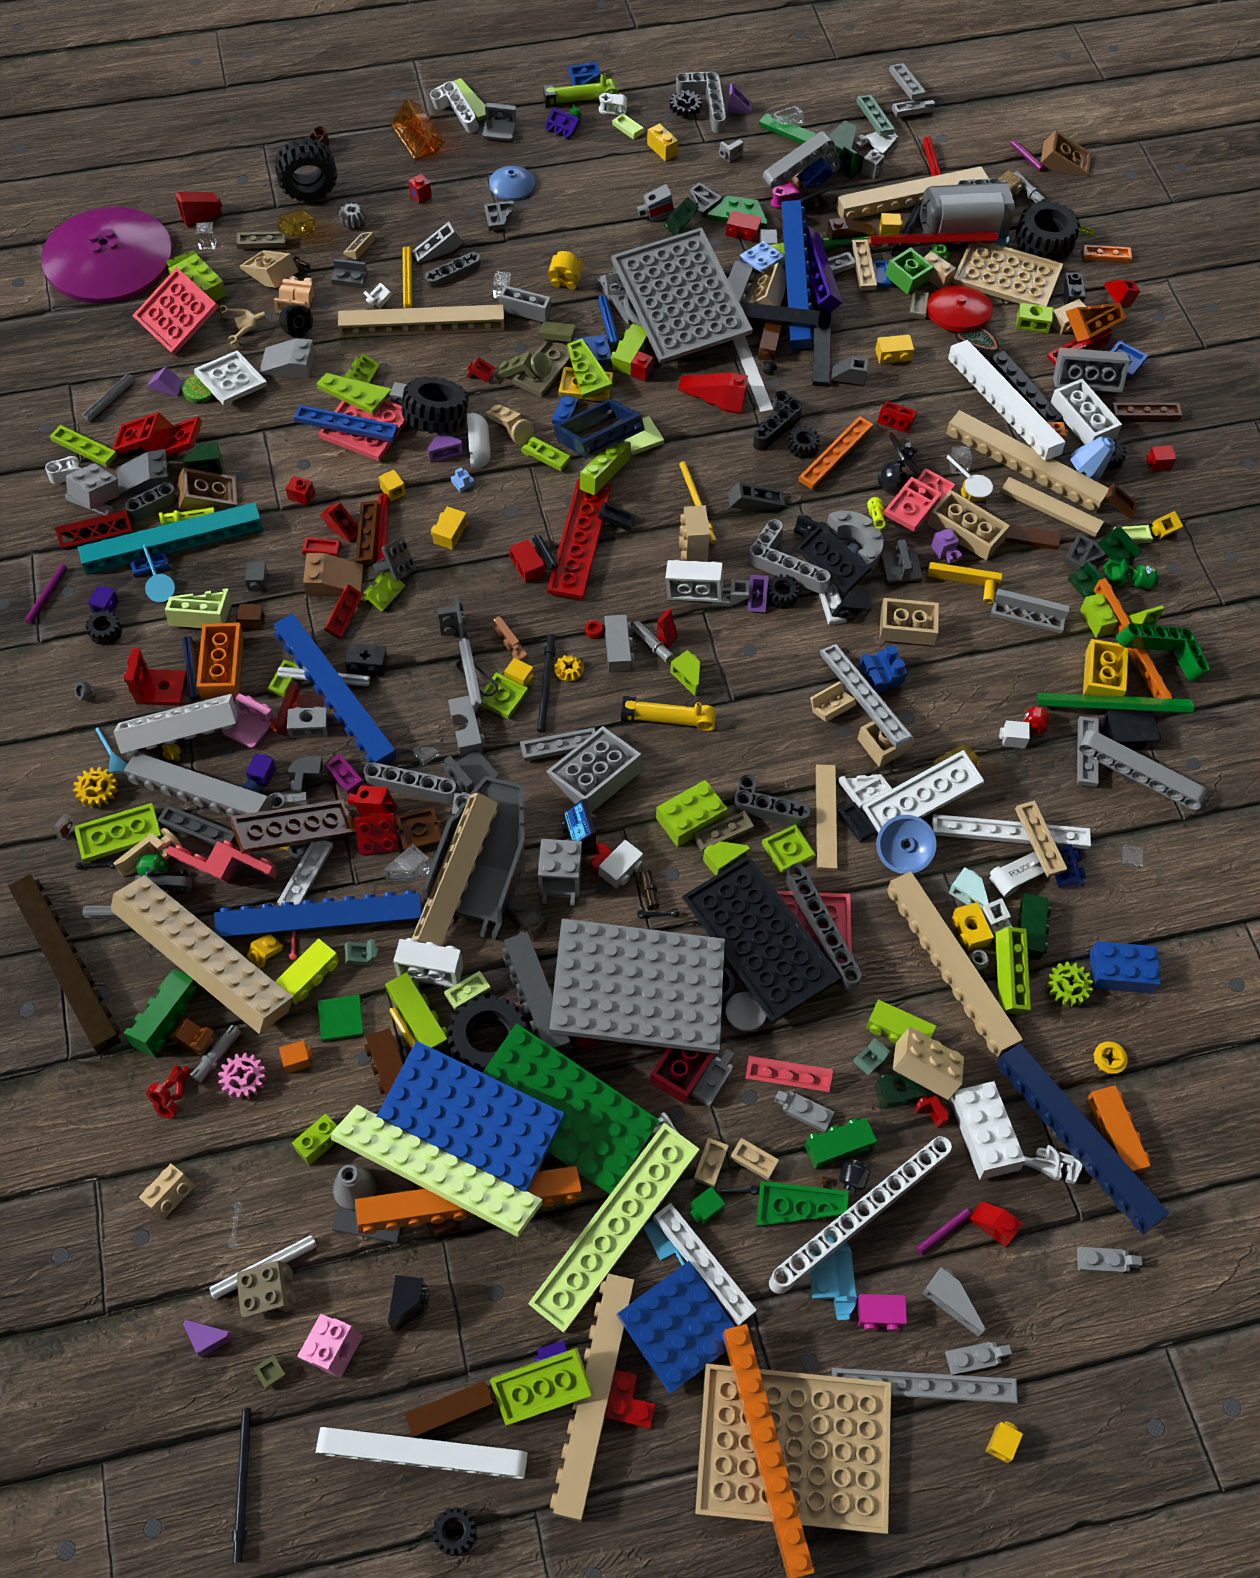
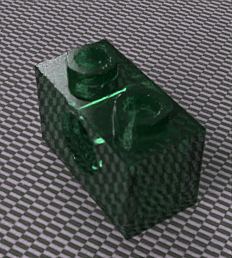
[664,197,699,236]
[875,1074,926,1110]

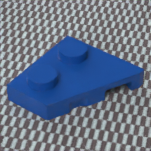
[568,62,600,86]

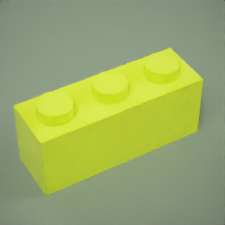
[275,938,339,1005]

